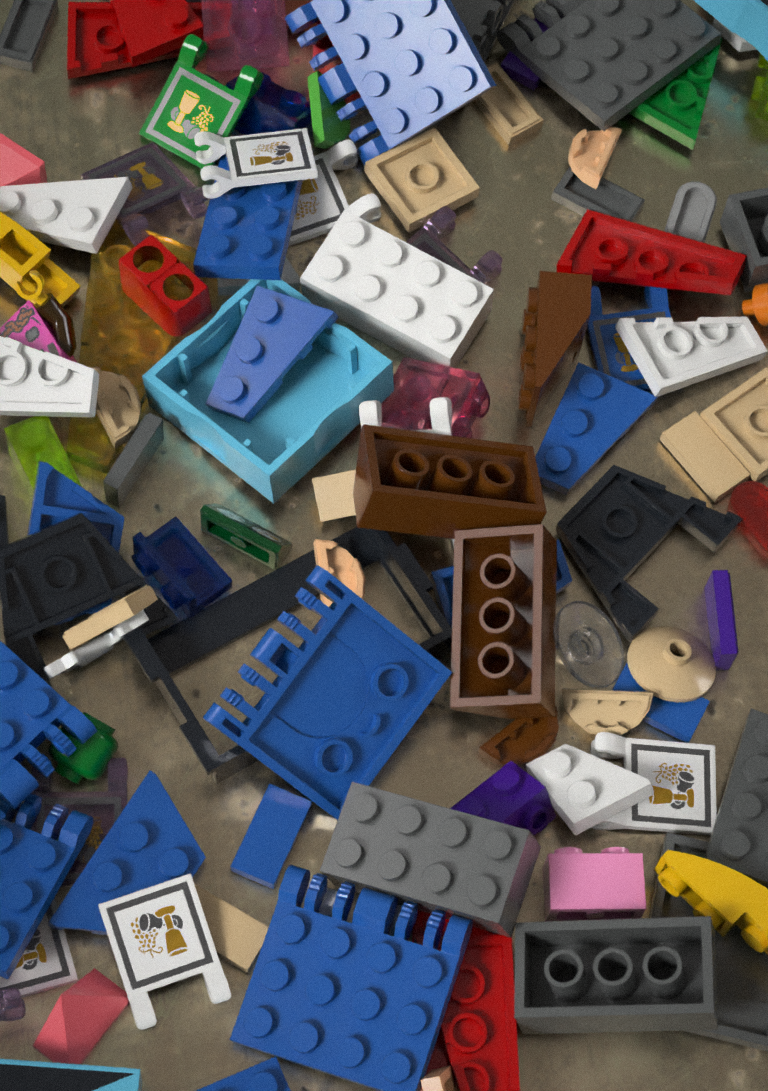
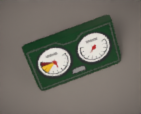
[200,503,292,570]

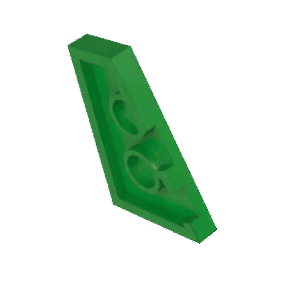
[629,38,722,150]

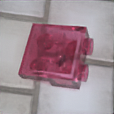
[201,0,290,72]
[381,357,490,438]

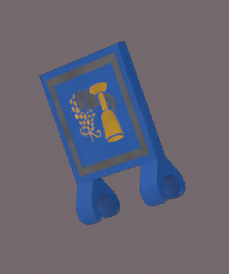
[587,286,671,392]

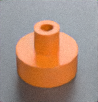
[742,282,768,326]

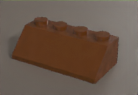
[353,424,547,539]
[450,524,557,719]

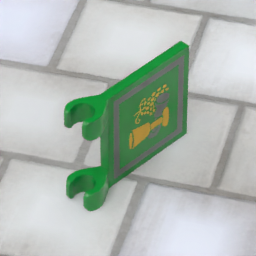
[139,34,264,169]

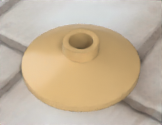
[627,626,716,703]

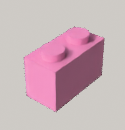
[542,847,646,922]

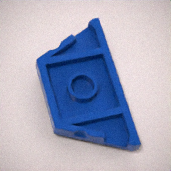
[27,461,125,626]
[47,770,206,935]

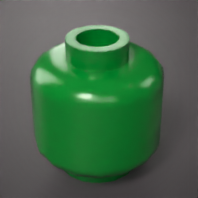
[49,712,118,785]

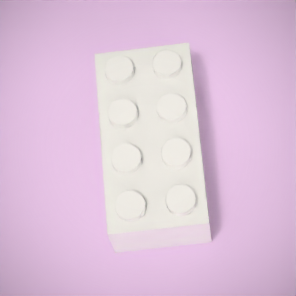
[300,210,494,378]

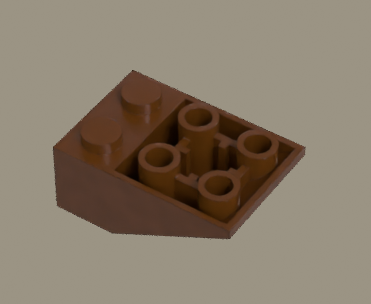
[518,271,592,428]

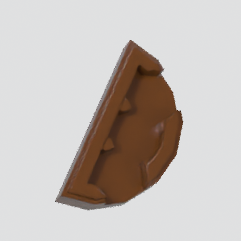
[478,705,559,768]

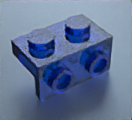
[225,71,312,135]
[131,516,232,619]

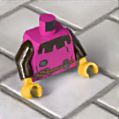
[0,271,78,363]

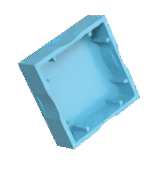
[142,279,394,504]

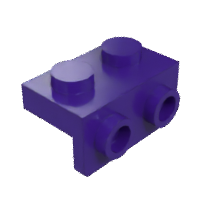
[450,761,556,836]

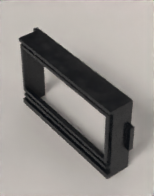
[124,526,452,784]

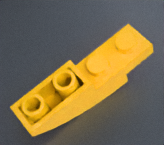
[0,212,80,307]
[654,850,768,955]

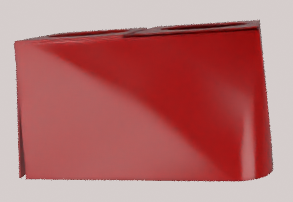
[118,234,213,337]

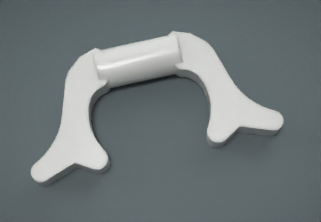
[43,610,149,679]

